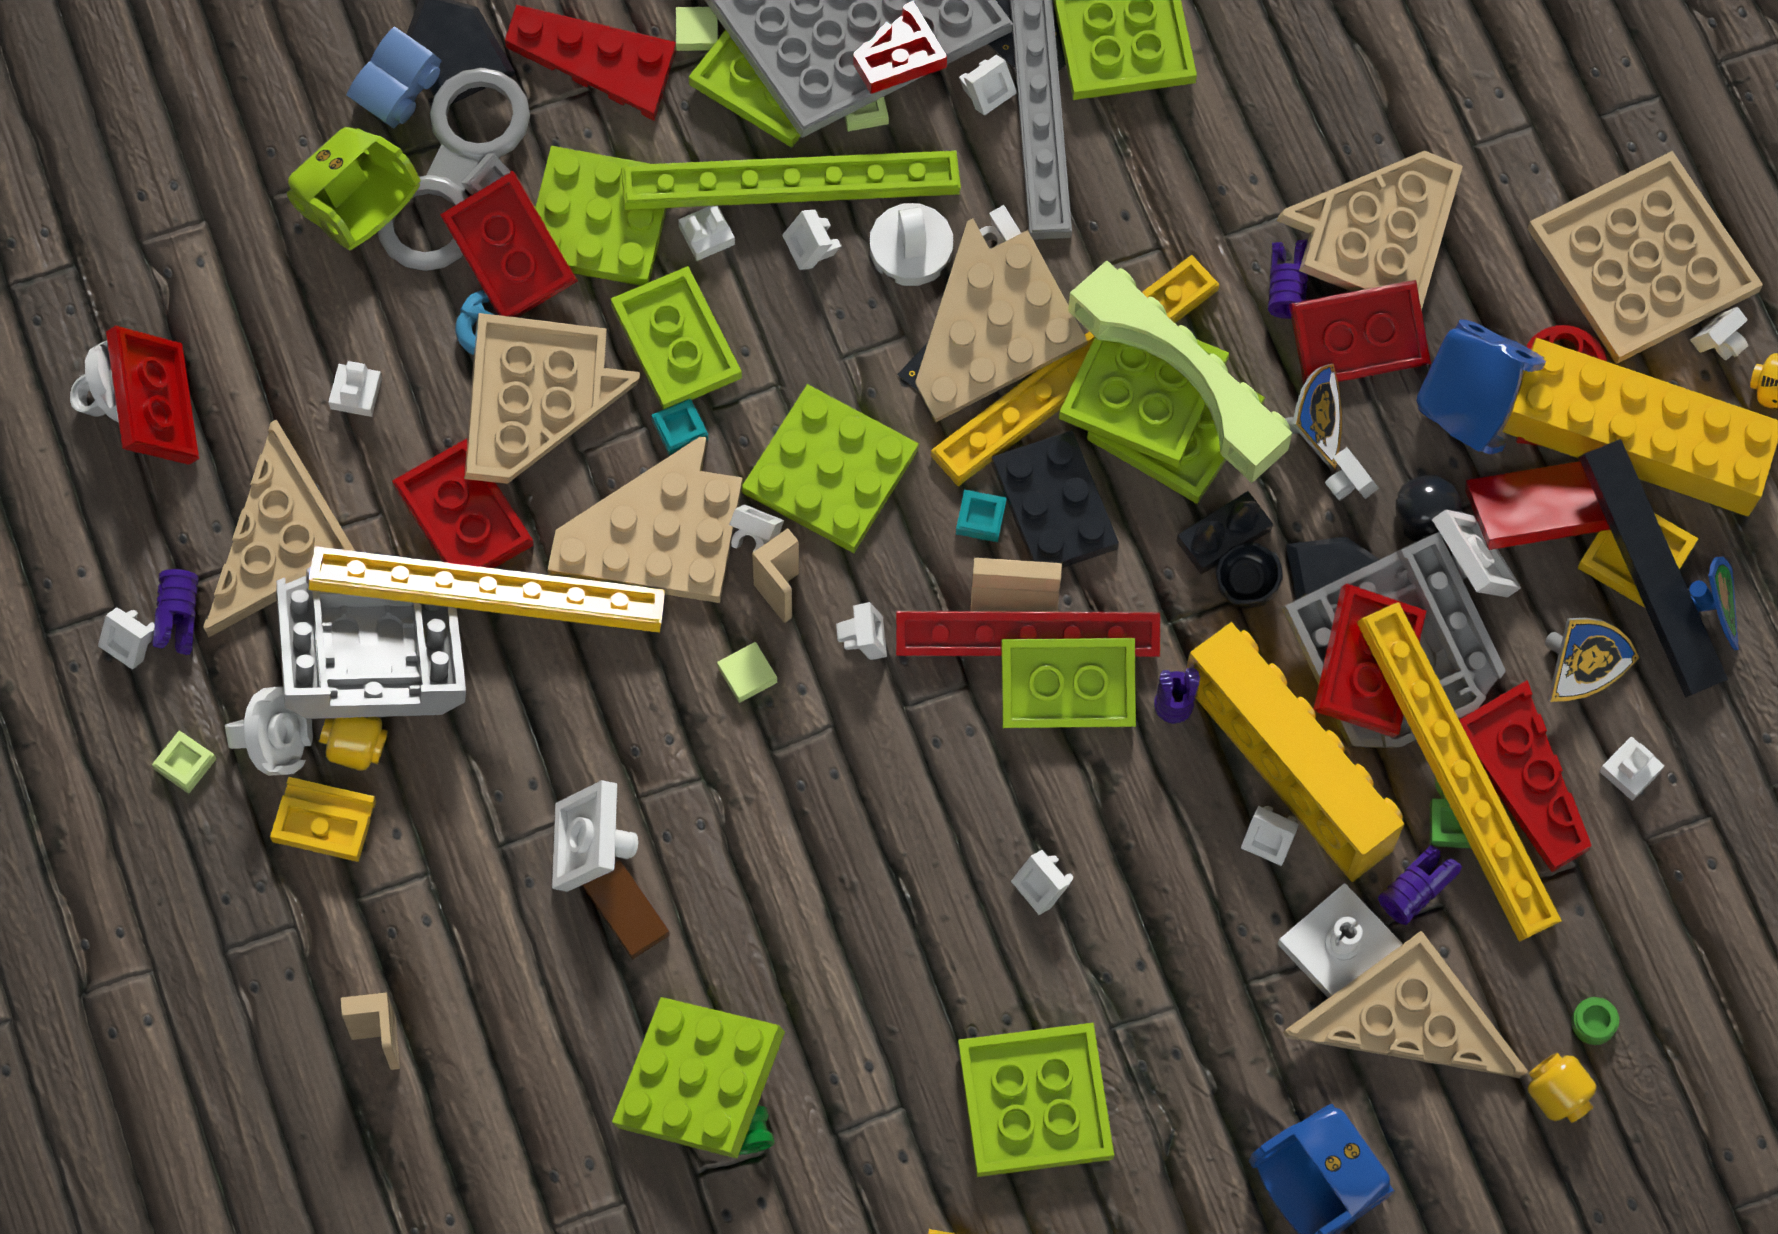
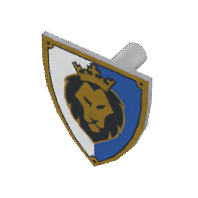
[1285,364,1342,470]
[1545,618,1639,702]

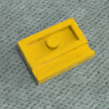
[270,777,376,862]

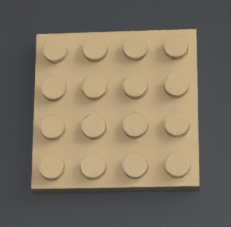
[1527,151,1763,364]

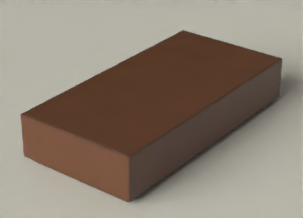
[583,860,670,960]

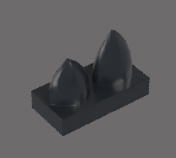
[1176,491,1273,575]

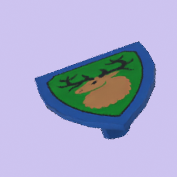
[1689,557,1739,650]

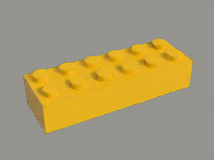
[1502,338,1778,516]
[1186,622,1404,882]

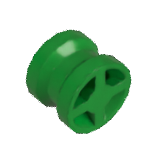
[739,1106,775,1155]

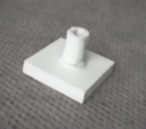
[1432,510,1521,597]
[552,780,638,892]
[1278,883,1403,998]

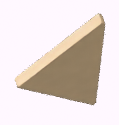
[203,420,356,638]
[1283,931,1528,1078]

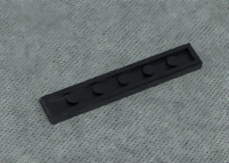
[1578,439,1728,698]

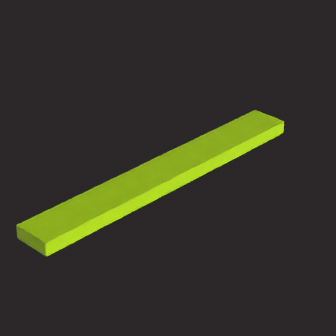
[621,151,961,210]

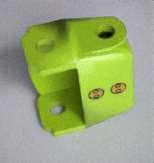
[287,127,421,251]

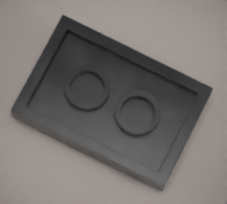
[991,430,1119,568]

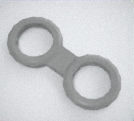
[378,68,530,271]

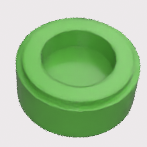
[1571,997,1619,1045]

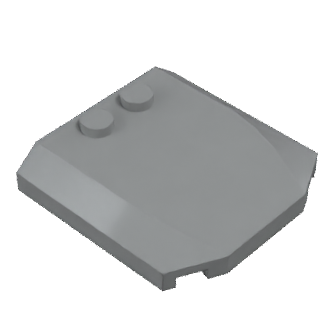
[1281,532,1506,748]
[276,567,466,719]

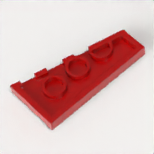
[1459,680,1592,872]

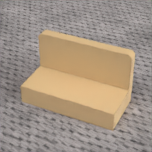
[752,528,799,623]
[970,558,1062,612]
[341,992,400,1070]

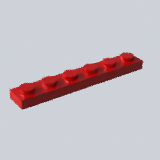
[896,611,1160,657]

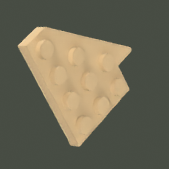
[1277,151,1463,310]
[915,218,1087,423]
[464,313,640,484]
[547,437,743,603]

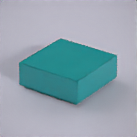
[651,398,709,456]
[956,489,1007,543]

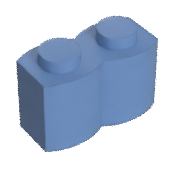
[346,26,442,129]

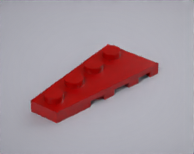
[505,4,677,121]

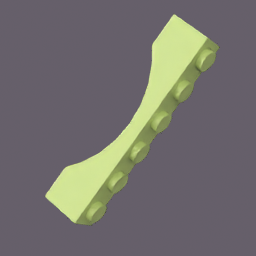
[1068,261,1292,483]

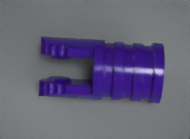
[1268,239,1308,319]
[153,569,199,655]
[1154,668,1200,724]
[1378,845,1462,925]

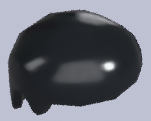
[1395,475,1462,542]
[1215,542,1283,609]

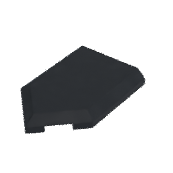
[406,0,515,104]
[1285,537,1380,600]

